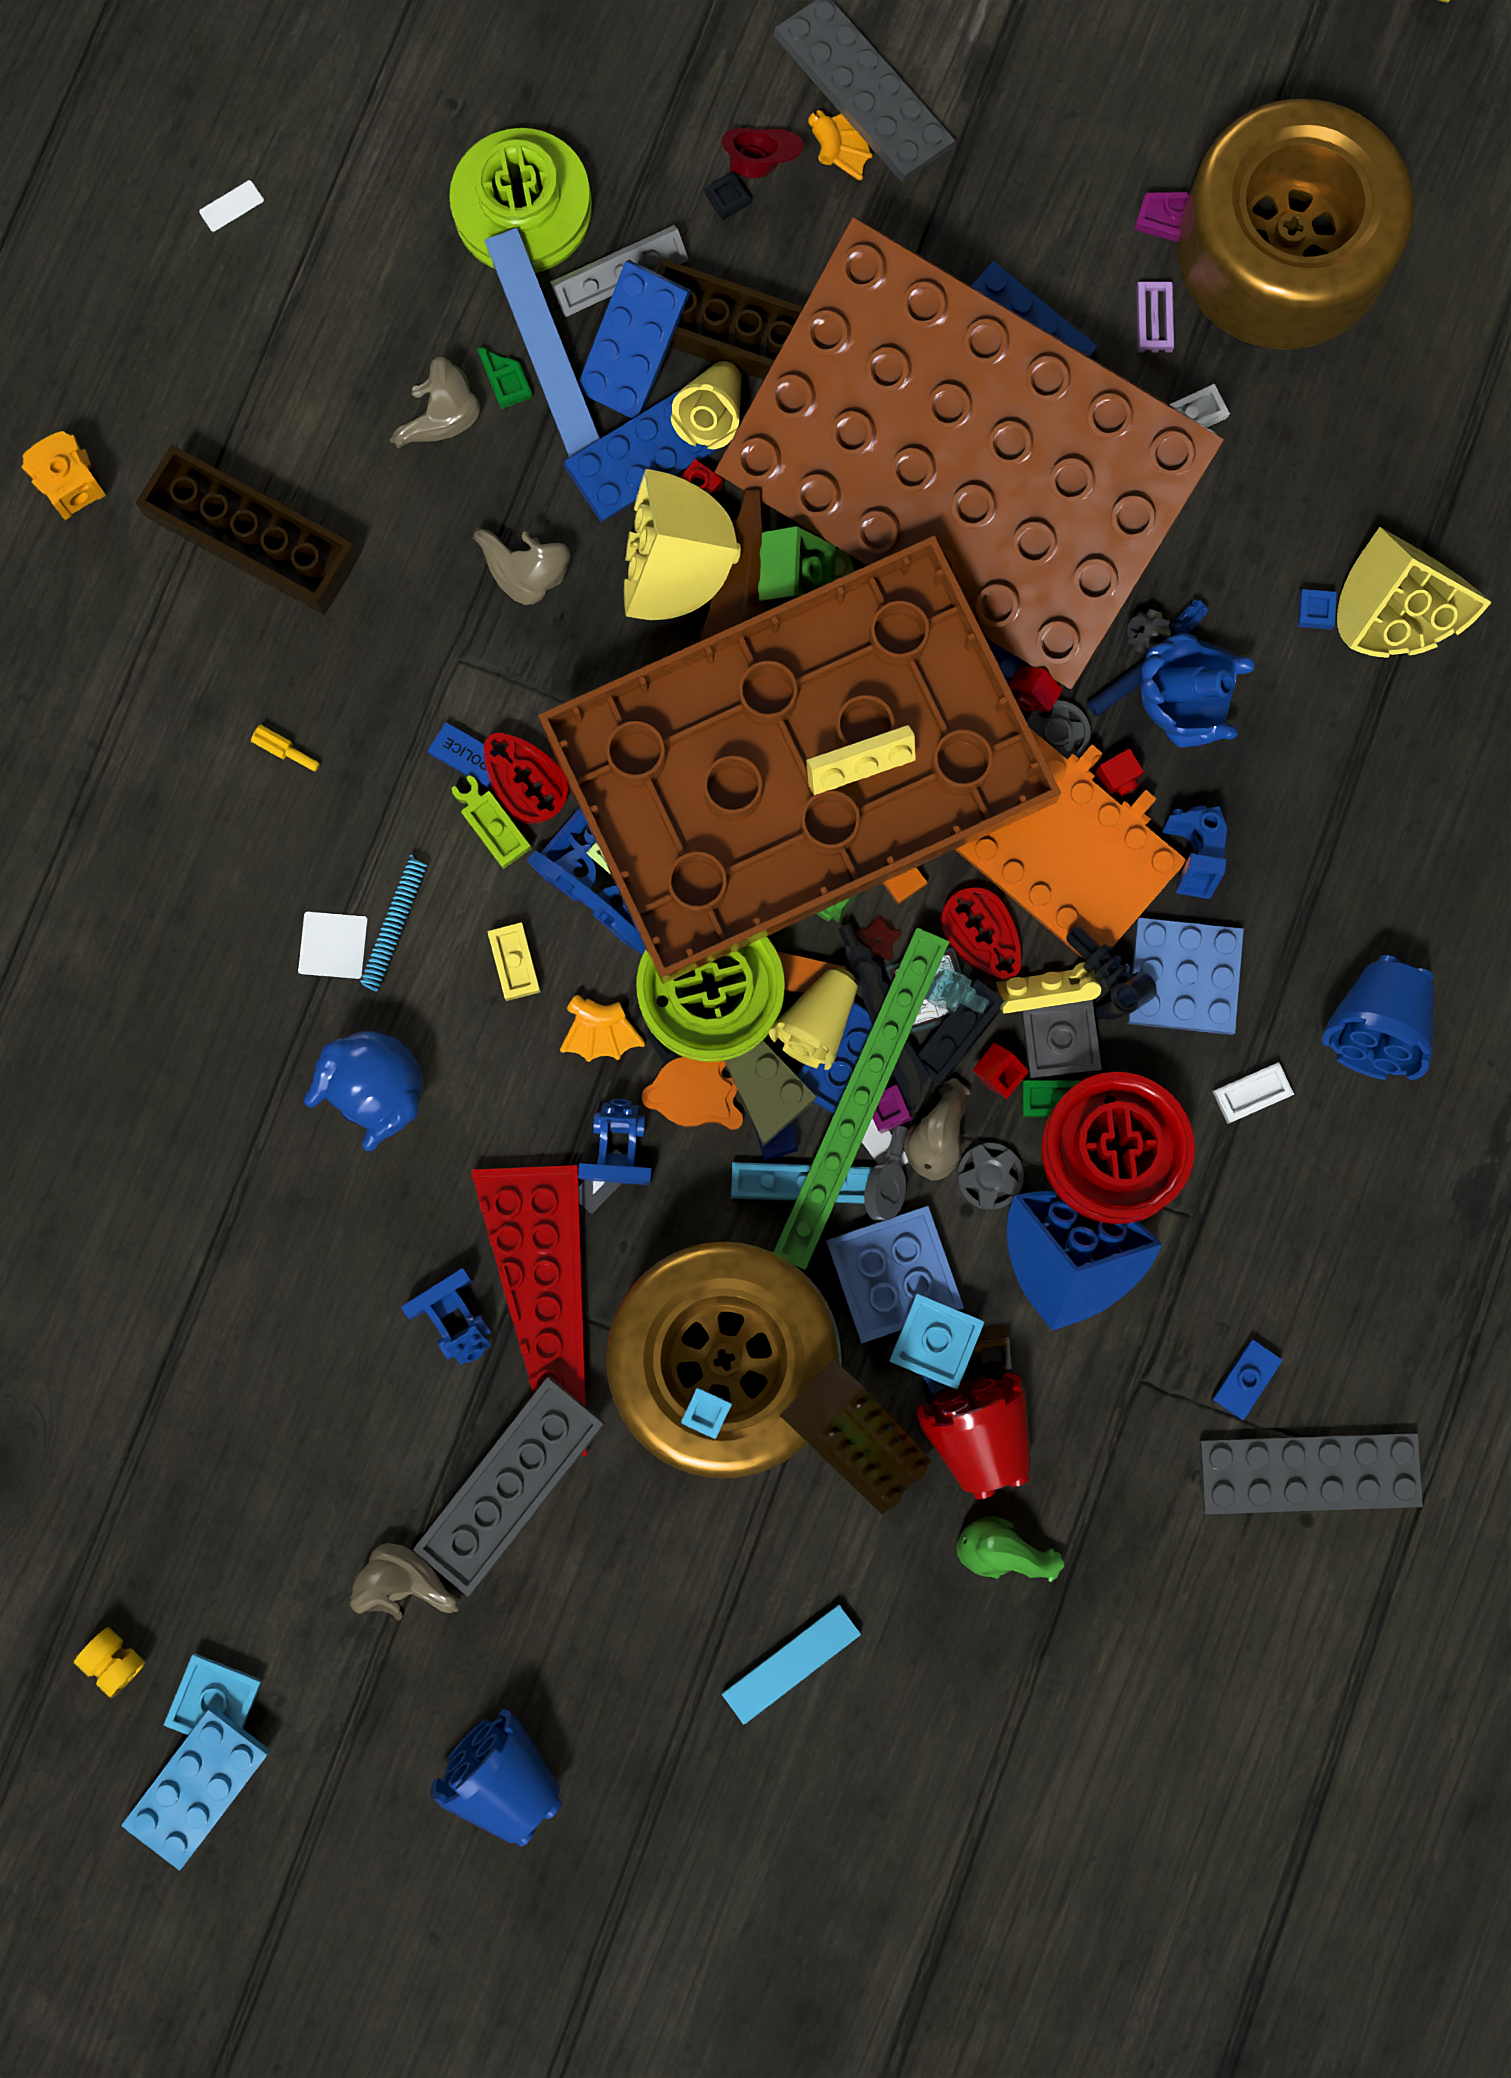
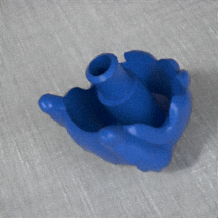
[1140,633,1255,748]
[303,1031,425,1152]

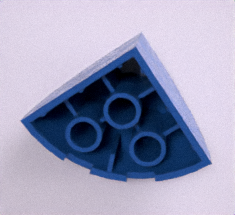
[1007,1191,1162,1331]

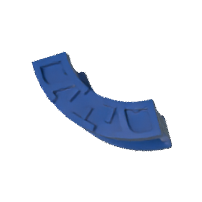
[526,803,646,954]

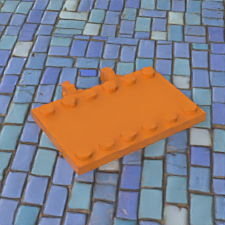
[955,728,1187,961]

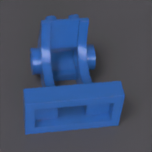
[1163,806,1227,899]
[578,1099,652,1185]
[401,1268,491,1365]

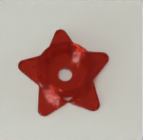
[855,916,901,960]

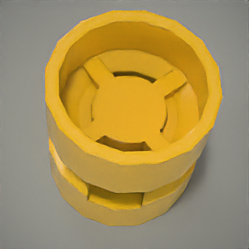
[74,1627,146,1699]

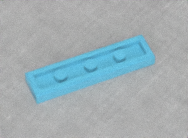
[731,1162,874,1204]
[722,1604,861,1725]

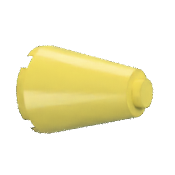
[671,361,742,449]
[769,968,858,1070]

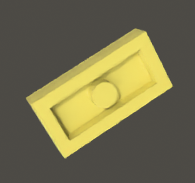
[487,922,540,1001]

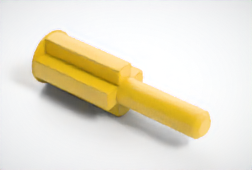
[251,724,320,771]

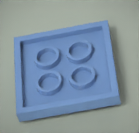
[1127,918,1244,1035]
[826,1206,964,1344]

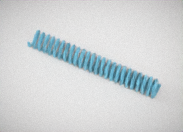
[360,855,428,992]

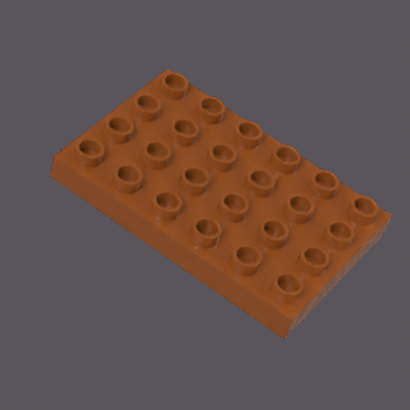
[715,217,1226,689]
[538,536,1061,984]

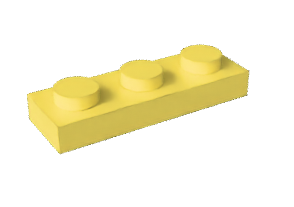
[806,725,916,795]

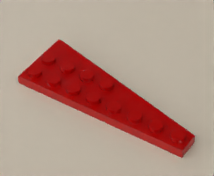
[472,1165,588,1456]

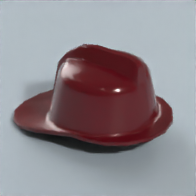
[721,128,804,179]

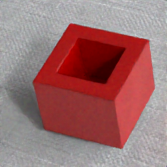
[680,459,723,499]
[1008,665,1063,712]
[1095,748,1144,797]
[972,1043,1029,1099]

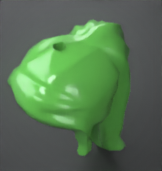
[956,1516,1064,1582]

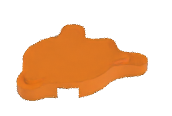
[642,1057,743,1130]

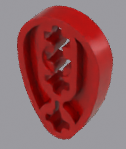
[482,733,568,824]
[940,888,1021,981]

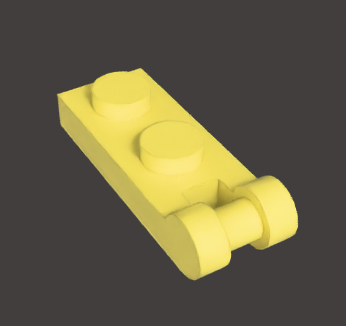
[996,962,1101,1014]

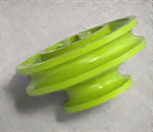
[450,128,592,273]
[636,937,785,1062]

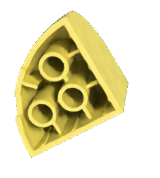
[624,469,741,620]
[1337,527,1491,658]

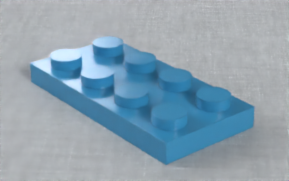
[121,1706,271,1871]

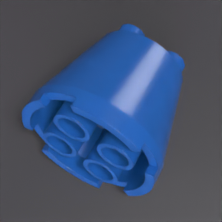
[1322,955,1434,1080]
[430,1709,562,1847]

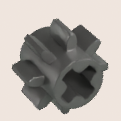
[1127,609,1170,654]

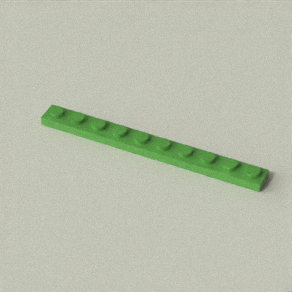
[773,928,950,1270]

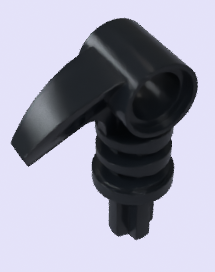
[1066,925,1157,1020]

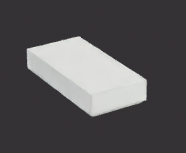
[1213,1062,1294,1124]

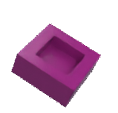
[873,1085,913,1134]

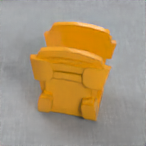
[21,431,106,520]

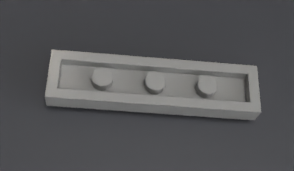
[551,225,689,317]

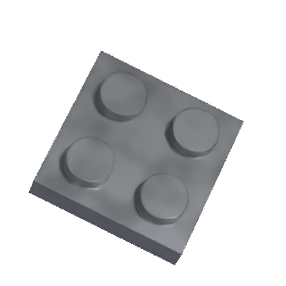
[1021,1000,1102,1079]

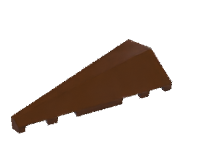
[699,490,766,642]

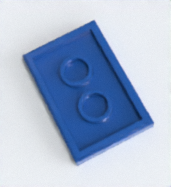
[797,1002,873,1115]

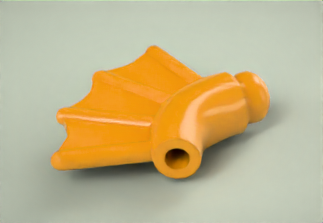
[808,110,873,180]
[560,995,645,1062]

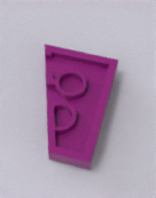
[1134,192,1189,242]

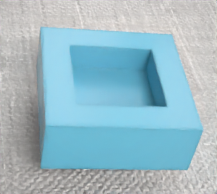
[681,1388,732,1439]

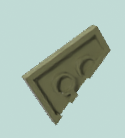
[724,1041,816,1147]

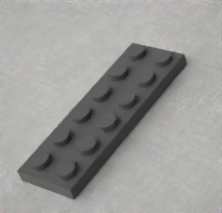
[773,0,955,183]
[413,1377,606,1597]
[1199,1433,1423,1515]

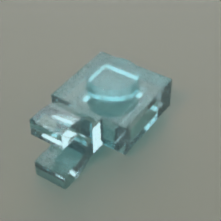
[925,968,989,1013]

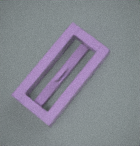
[1136,282,1174,352]

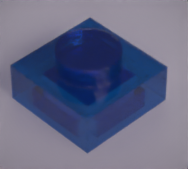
[754,1123,798,1161]

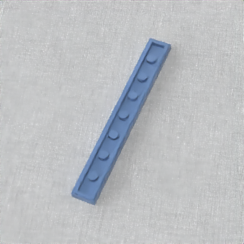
[485,228,600,500]

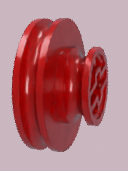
[1041,1072,1195,1224]

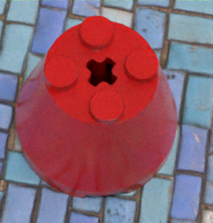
[916,1373,1031,1499]

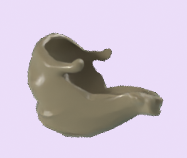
[390,357,480,448]
[473,527,571,605]
[904,1078,970,1181]
[350,1543,460,1621]

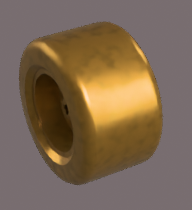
[1177,99,1414,350]
[606,1242,842,1479]

